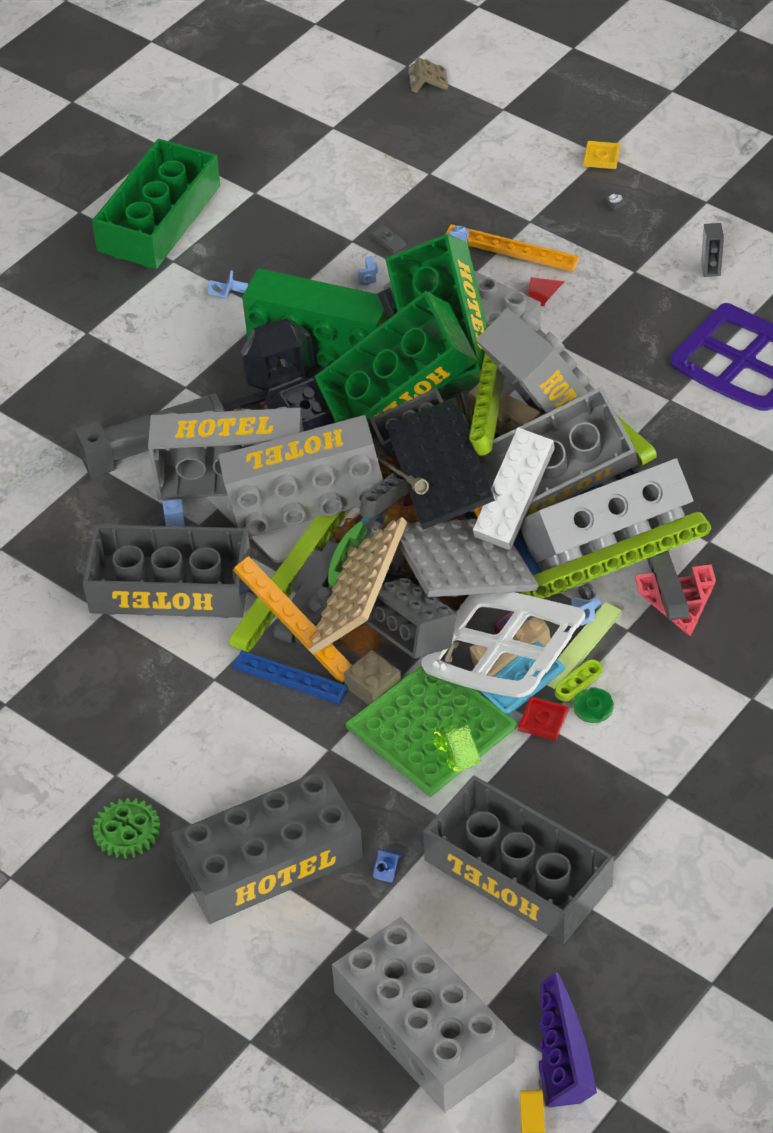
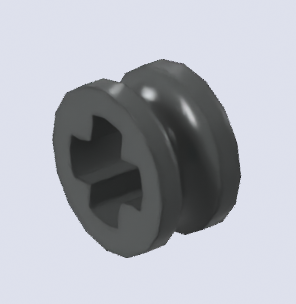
[578,582,596,600]

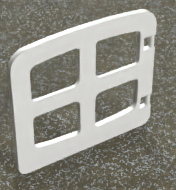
[422,592,585,698]

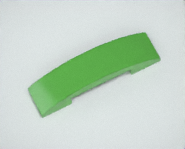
[328,522,368,589]

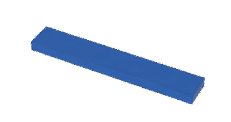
[232,650,348,705]

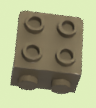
[408,57,448,93]

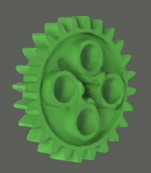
[93,798,161,859]

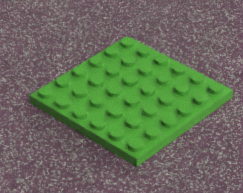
[346,665,517,797]

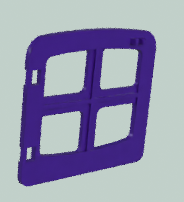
[671,303,773,411]

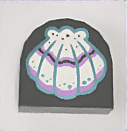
[607,193,627,211]

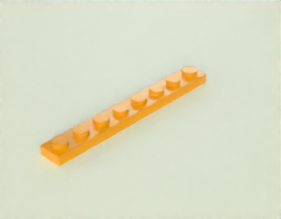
[445,224,579,272]
[233,556,352,684]

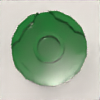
[573,687,614,723]

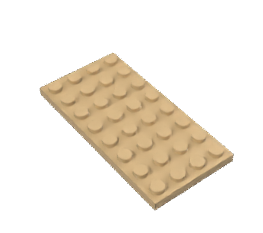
[308,517,407,654]

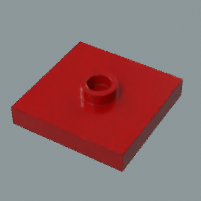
[518,696,569,741]

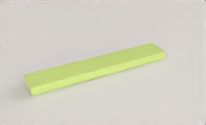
[547,602,622,689]

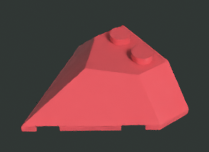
[635,564,716,637]

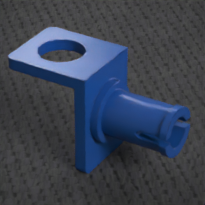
[373,849,403,882]

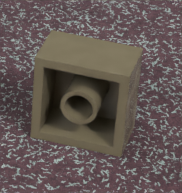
[344,650,401,705]

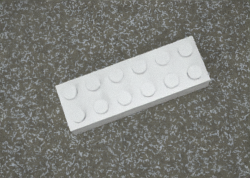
[473,428,555,550]

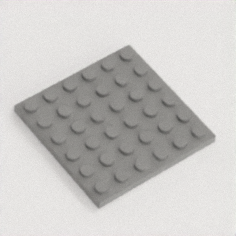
[398,519,538,597]

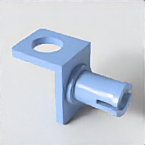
[207,270,248,298]
[571,597,601,626]

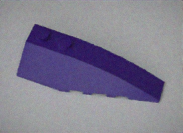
[539,972,597,1107]

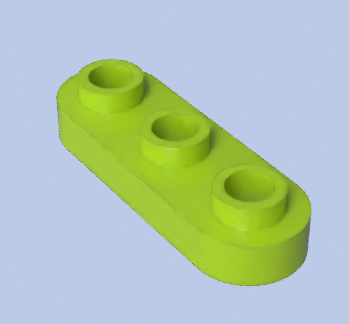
[554,660,603,701]

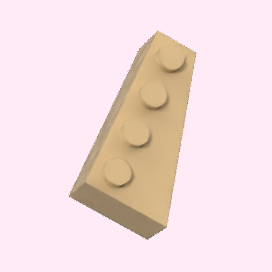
[470,617,550,677]

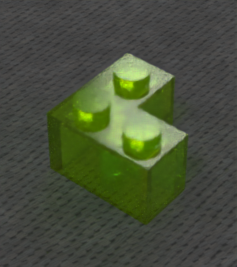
[433,722,481,772]

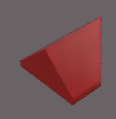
[528,277,565,306]

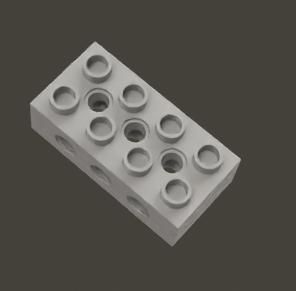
[520,458,694,569]
[332,917,514,1112]

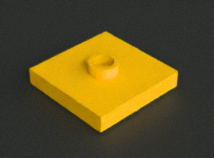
[583,141,620,169]

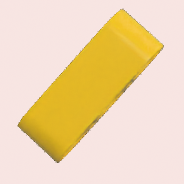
[520,1090,545,1133]

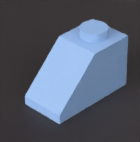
[163,498,185,527]

